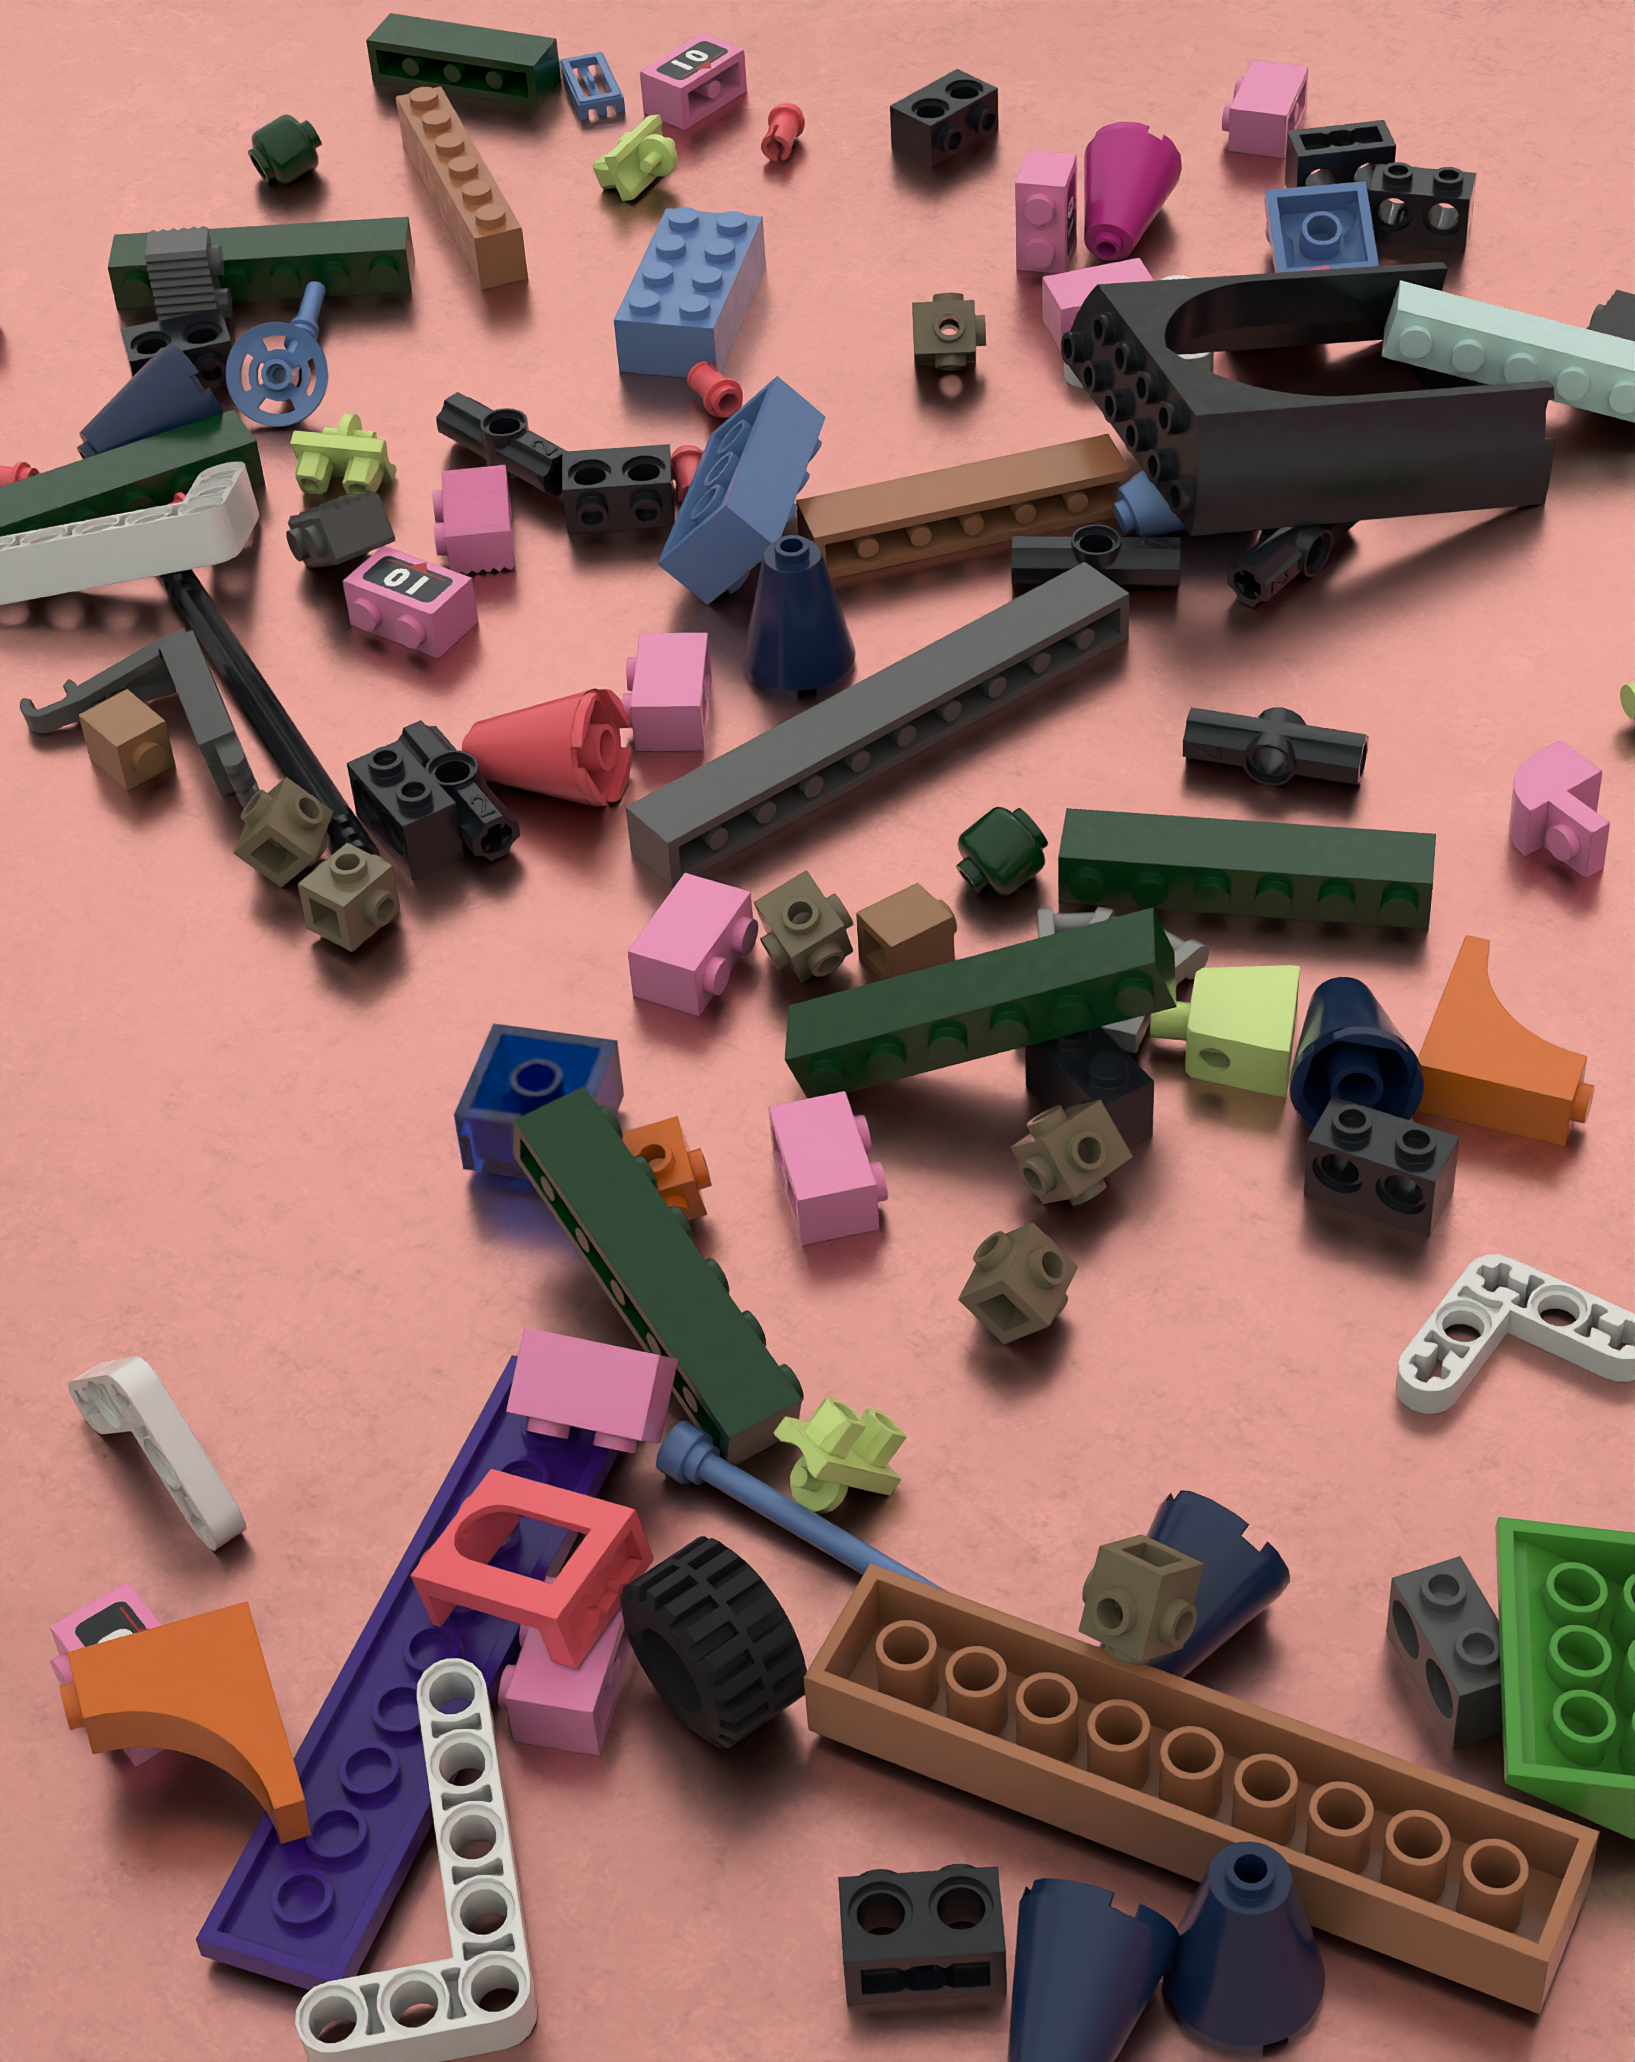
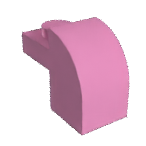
[1509,740,1610,878]

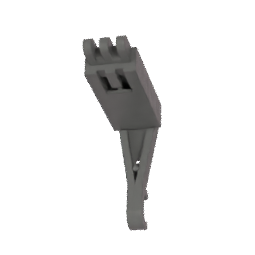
[20,628,260,807]

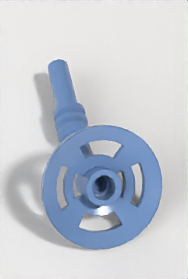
[226,281,329,427]

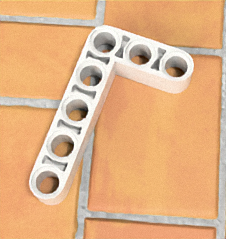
[0,462,260,605]
[295,1658,537,2062]

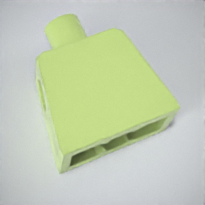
[1150,965,1300,1097]

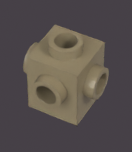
[912,292,986,371]
[233,777,334,887]
[298,843,401,952]
[754,870,854,984]
[1010,1100,1133,1206]
[958,1222,1078,1344]
[1078,1534,1204,1664]

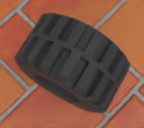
[620,1536,807,1748]

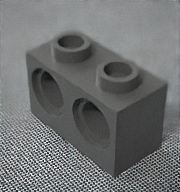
[1386,1556,1503,1749]

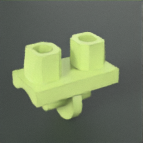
[593,114,678,201]
[290,413,397,495]
[773,1396,907,1514]

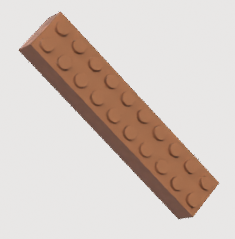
[803,1563,1600,2014]

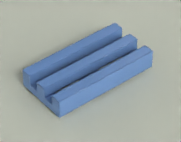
[559,52,625,120]

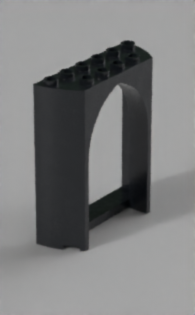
[1061,262,1555,536]

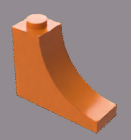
[1416,935,1595,1147]
[59,1601,311,1844]

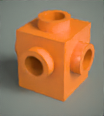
[622,1116,712,1221]

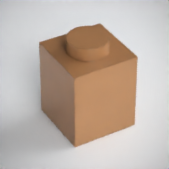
[79,689,176,791]
[856,882,957,980]

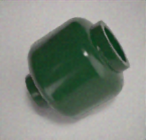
[248,114,322,186]
[956,807,1048,897]

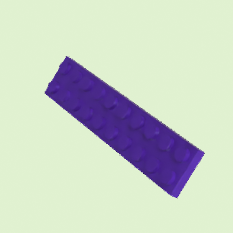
[196,1355,620,1990]

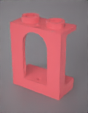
[410,1469,654,1669]

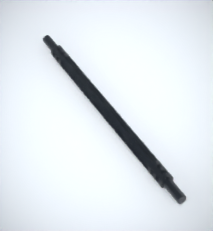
[161,569,380,856]

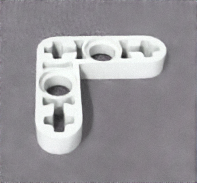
[1396,1254,1635,1414]
[68,1356,246,1551]

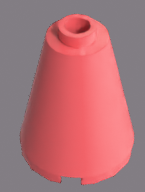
[462,689,632,807]

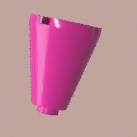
[1084,121,1182,261]

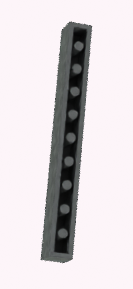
[626,562,1129,888]

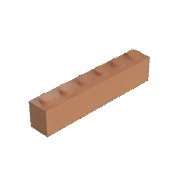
[396,86,528,290]
[796,434,1130,579]

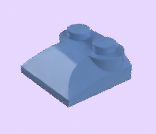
[1264,181,1379,273]

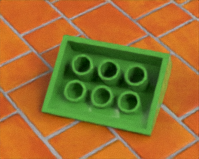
[1495,1517,1635,1840]

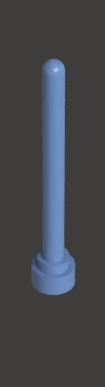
[656,1421,947,1591]

